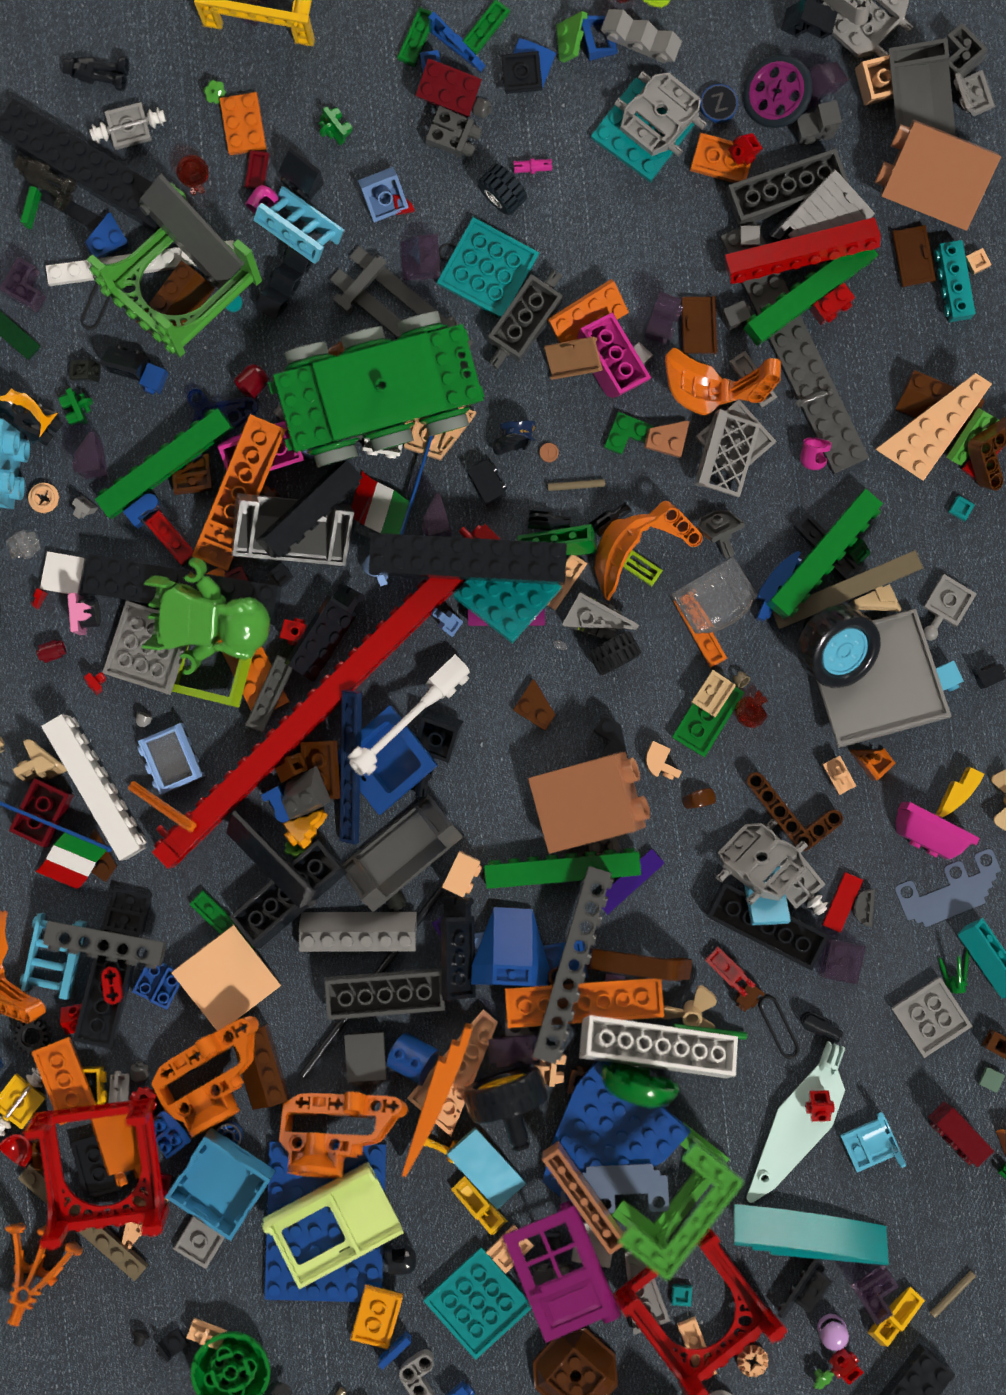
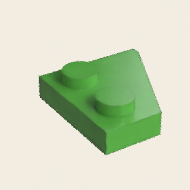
[556,11,588,63]

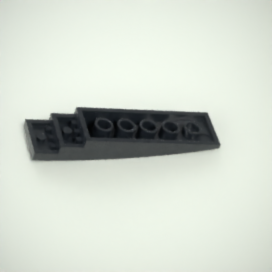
[73,887,153,1049]

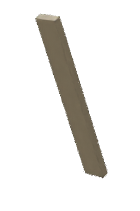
[772,550,923,629]

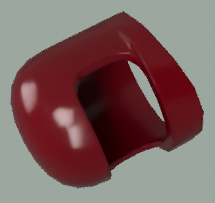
[233,364,268,399]

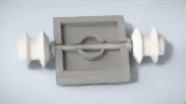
[90,102,166,150]
[779,856,828,915]

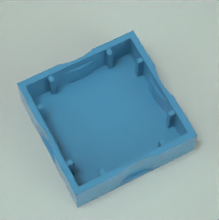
[165,1128,276,1241]

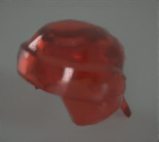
[176,155,209,196]
[735,690,768,728]

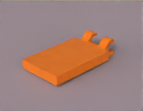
[90,1114,141,1187]

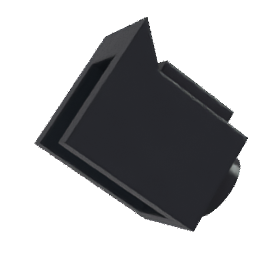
[972,663,1006,689]

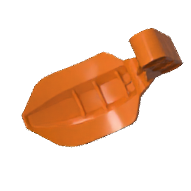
[665,348,781,415]
[595,501,703,601]
[0,910,46,1024]

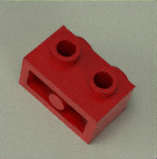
[810,283,855,325]

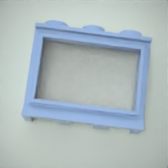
[137,723,206,794]

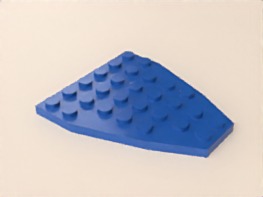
[542,1060,691,1203]

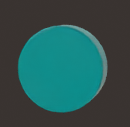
[226,295,243,312]

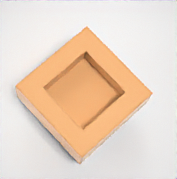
[966,248,991,275]

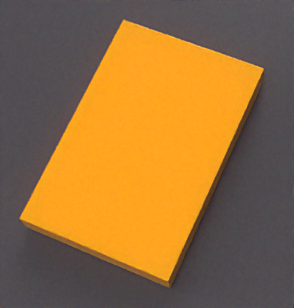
[350,1284,403,1349]

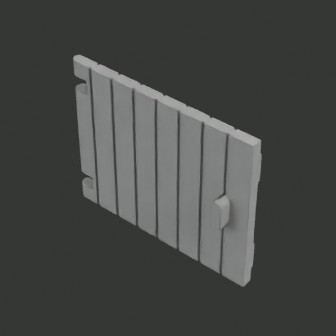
[780,169,875,269]

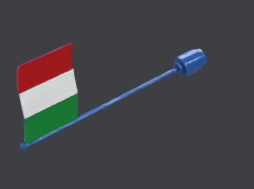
[351,415,436,534]
[0,801,112,889]

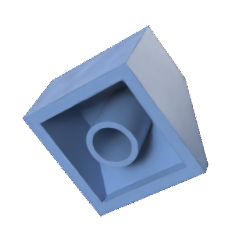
[358,167,409,222]

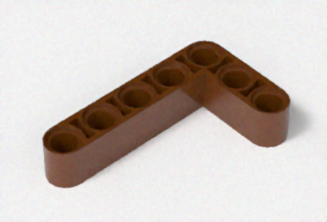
[968,416,1006,491]
[745,772,843,851]
[587,949,693,981]

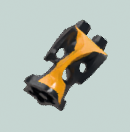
[0,384,63,446]

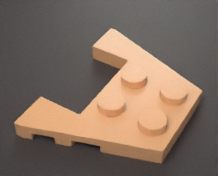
[404,407,476,461]

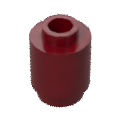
[36,639,67,663]

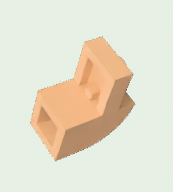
[645,741,682,780]

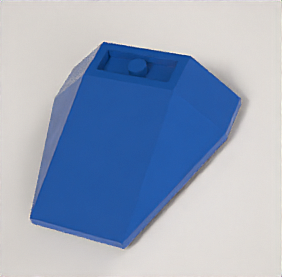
[471,907,549,987]

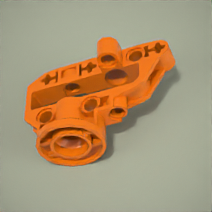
[152,1016,259,1138]
[279,1092,408,1178]

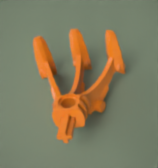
[4,1223,83,1327]

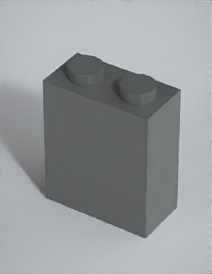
[344,1030,387,1085]

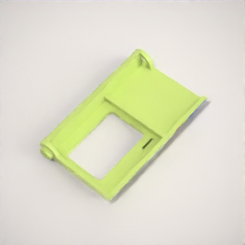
[262,1162,404,1289]

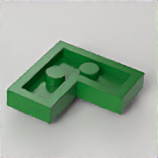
[604,412,653,455]

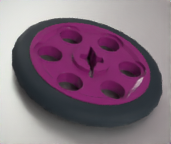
[743,54,812,128]

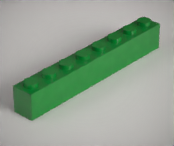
[743,249,878,347]
[95,408,234,519]
[766,489,883,619]
[484,848,641,889]

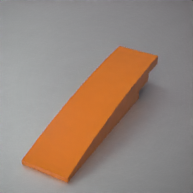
[192,414,286,571]
[402,1023,473,1177]

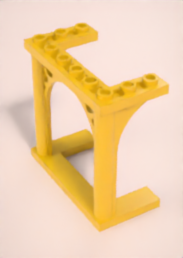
[194,0,315,46]

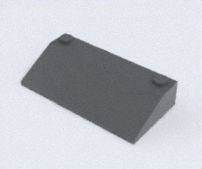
[889,38,956,136]
[138,174,244,289]
[232,493,354,566]
[342,793,463,912]

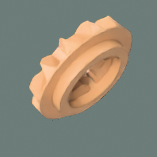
[28,483,60,513]
[737,1345,768,1378]

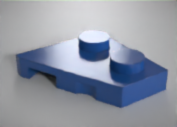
[85,212,128,259]

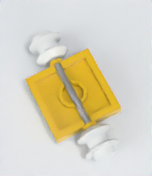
[0,1067,47,1136]

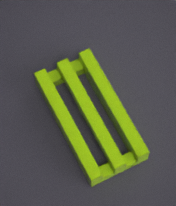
[623,550,663,587]

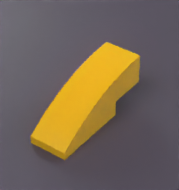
[935,767,985,818]
[451,1176,508,1235]
[867,1287,925,1347]

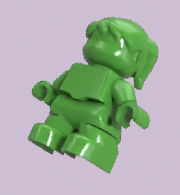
[142,558,270,675]

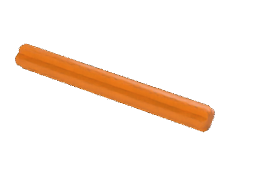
[128,781,196,832]

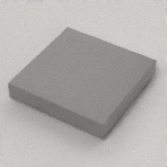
[173,1215,225,1269]

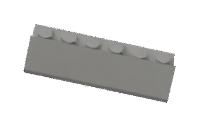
[298,912,417,952]

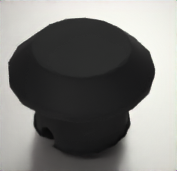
[133,1329,150,1347]

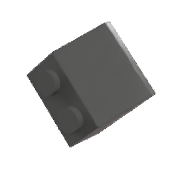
[282,767,331,819]

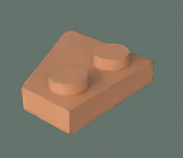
[644,421,689,458]

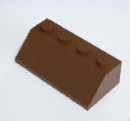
[136,261,215,345]
[895,370,985,437]
[231,1023,290,1110]

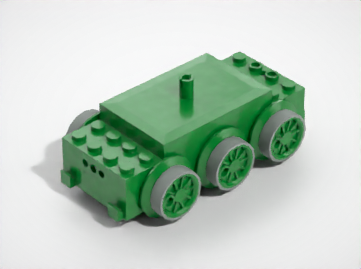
[268,311,485,467]

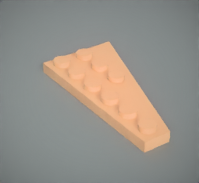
[876,373,992,481]
[407,1009,498,1137]

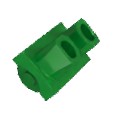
[319,107,353,145]
[58,388,93,425]

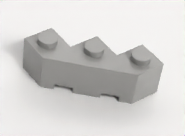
[601,9,682,63]

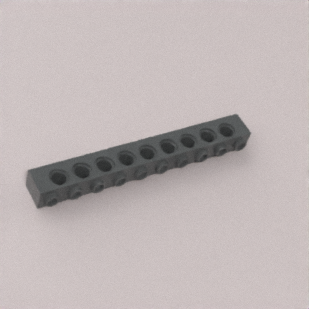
[532,866,614,1064]

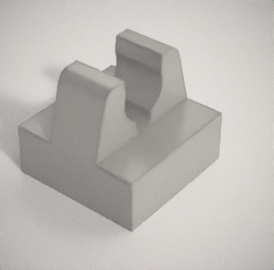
[72,496,98,519]

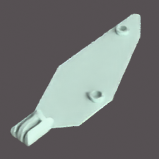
[746,1041,845,1203]

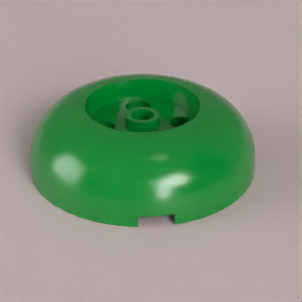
[601,1063,679,1108]
[191,1331,270,1395]

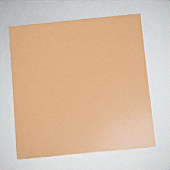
[171,925,281,1031]

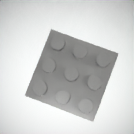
[695,400,777,480]
[891,976,972,1058]

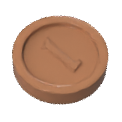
[540,443,559,463]

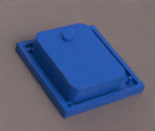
[338,705,438,815]

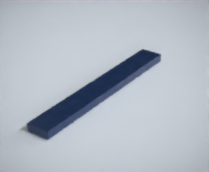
[340,690,362,845]

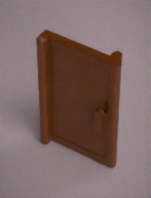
[892,225,936,288]
[681,295,717,355]

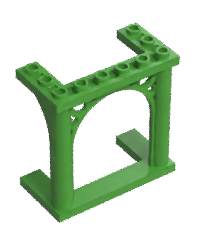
[87,183,262,357]
[611,1122,744,1281]

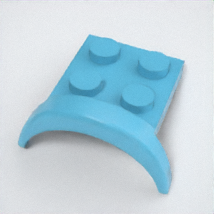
[840,1112,906,1172]

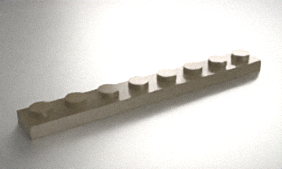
[18,1163,149,1281]

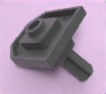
[697,510,745,558]

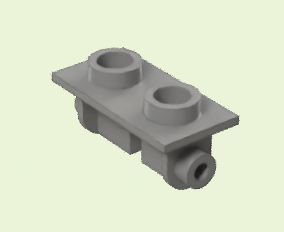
[109,1071,130,1103]

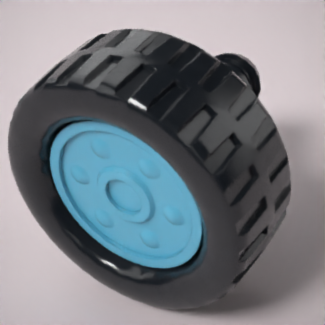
[797,605,881,688]

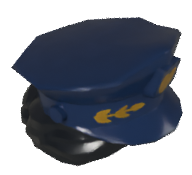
[493,420,536,455]

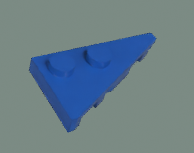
[429,11,486,72]

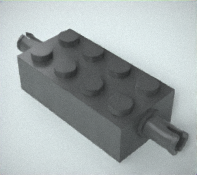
[488,269,563,370]

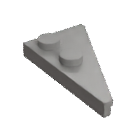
[562,593,639,630]

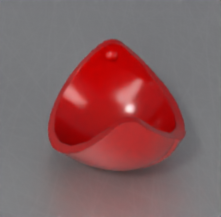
[0,1134,32,1168]

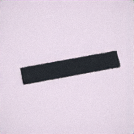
[40,186,104,230]

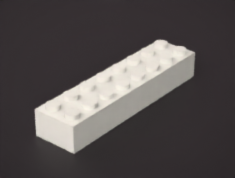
[41,714,147,861]
[579,1015,738,1078]

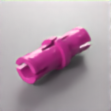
[514,158,552,174]

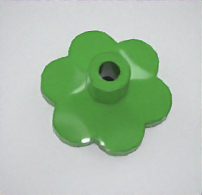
[204,80,225,104]
[285,842,307,858]
[814,1369,834,1390]

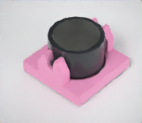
[68,593,101,635]

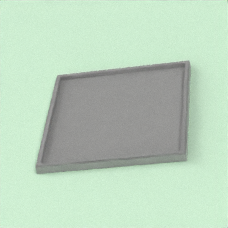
[817,609,951,748]

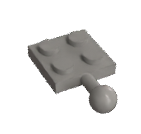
[923,574,977,641]

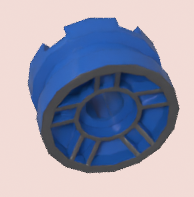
[216,1121,244,1146]

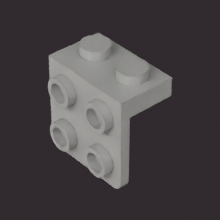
[954,70,995,116]

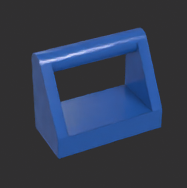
[581,16,618,61]

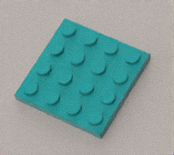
[590,77,695,183]
[437,217,539,319]
[453,580,562,644]
[423,1246,532,1360]

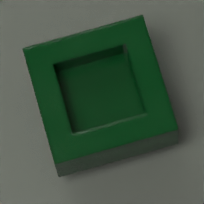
[846,538,871,565]

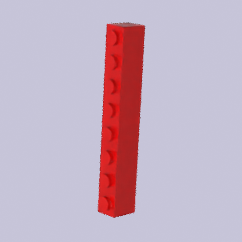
[725,217,881,284]

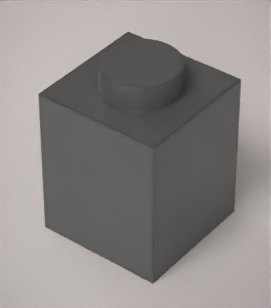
[721,300,753,331]

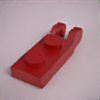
[705,947,756,997]

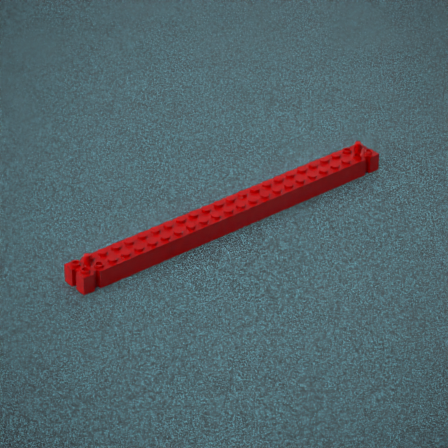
[152,524,501,869]

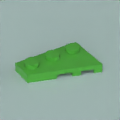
[946,408,999,465]

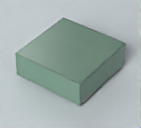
[978,1066,1005,1093]

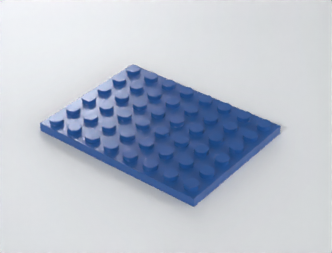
[265,1140,387,1302]

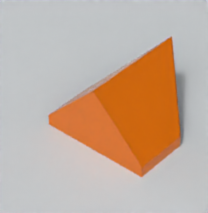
[849,748,895,781]

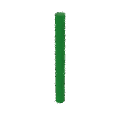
[673,1024,747,1040]

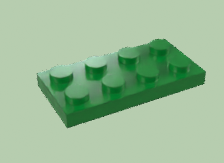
[671,687,745,758]

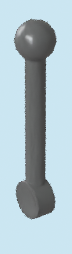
[796,388,834,407]

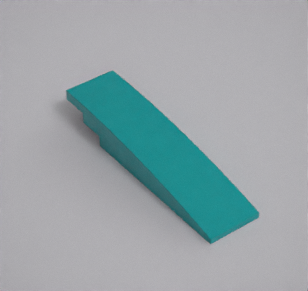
[733,1204,889,1265]

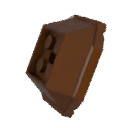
[533,1326,618,1395]

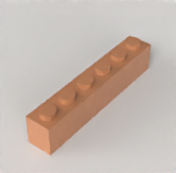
[542,1141,623,1255]

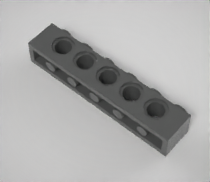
[43,921,167,969]

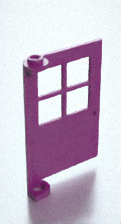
[502,1201,621,1342]

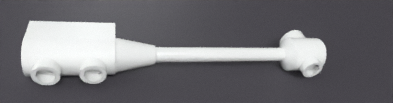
[348,655,470,775]

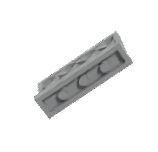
[694,409,760,498]

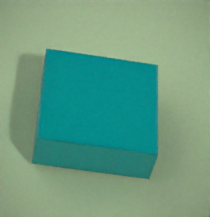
[948,495,975,522]
[671,1284,692,1307]

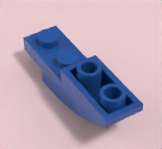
[755,551,801,622]

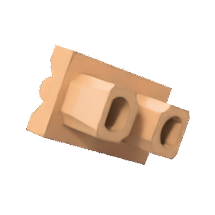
[822,755,856,795]
[534,1054,566,1087]
[186,1318,227,1350]

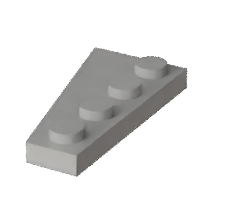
[624,1250,670,1335]

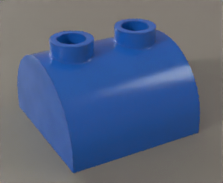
[387,1032,440,1086]

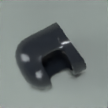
[385,1245,417,1275]

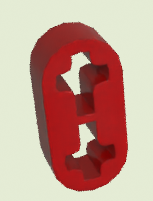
[101,967,123,1004]

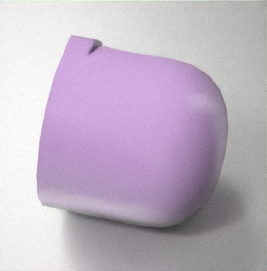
[817,1314,849,1351]

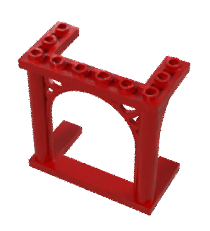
[24,1097,170,1250]
[613,1227,788,1395]

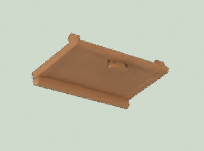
[544,336,603,380]

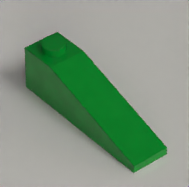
[517,524,597,555]

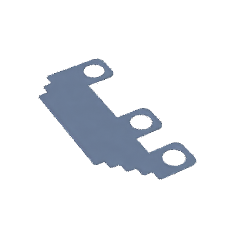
[895,849,1001,927]
[561,1164,669,1214]

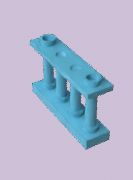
[253,186,344,264]
[20,913,87,1000]

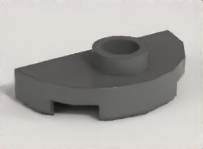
[853,889,875,927]

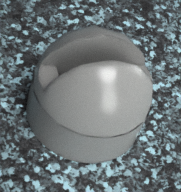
[136,712,152,727]

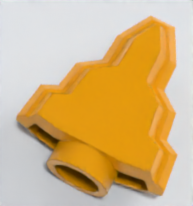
[282,809,327,850]

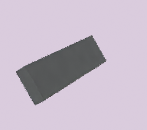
[246,655,292,733]

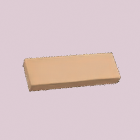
[547,555,587,611]
[677,1316,717,1375]

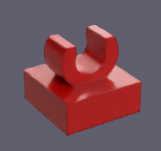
[84,672,106,696]

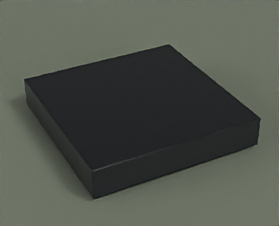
[501,51,543,94]

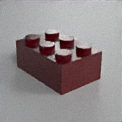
[416,58,482,118]
[9,778,74,847]
[927,1101,994,1168]

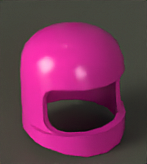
[245,185,279,214]
[800,438,832,470]

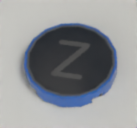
[700,84,738,123]

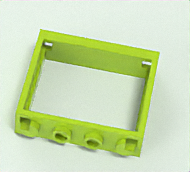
[172,644,252,708]

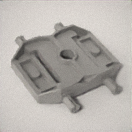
[822,0,914,58]
[614,71,707,157]
[716,819,807,905]

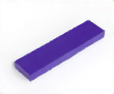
[601,849,665,915]

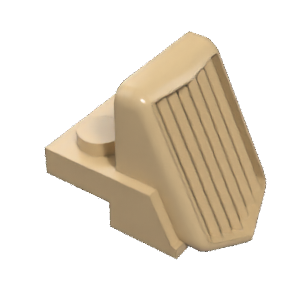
[849,584,901,611]
[13,739,67,782]

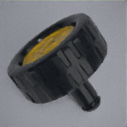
[463,1066,548,1152]

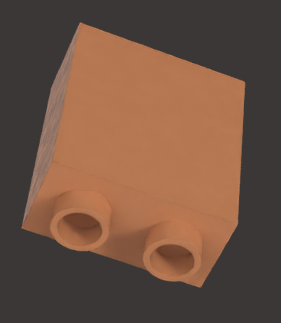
[875,119,1001,231]
[528,752,650,854]

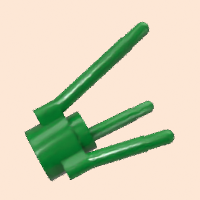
[938,948,969,994]

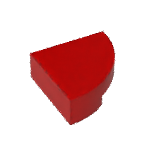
[392,195,415,215]
[31,588,48,610]

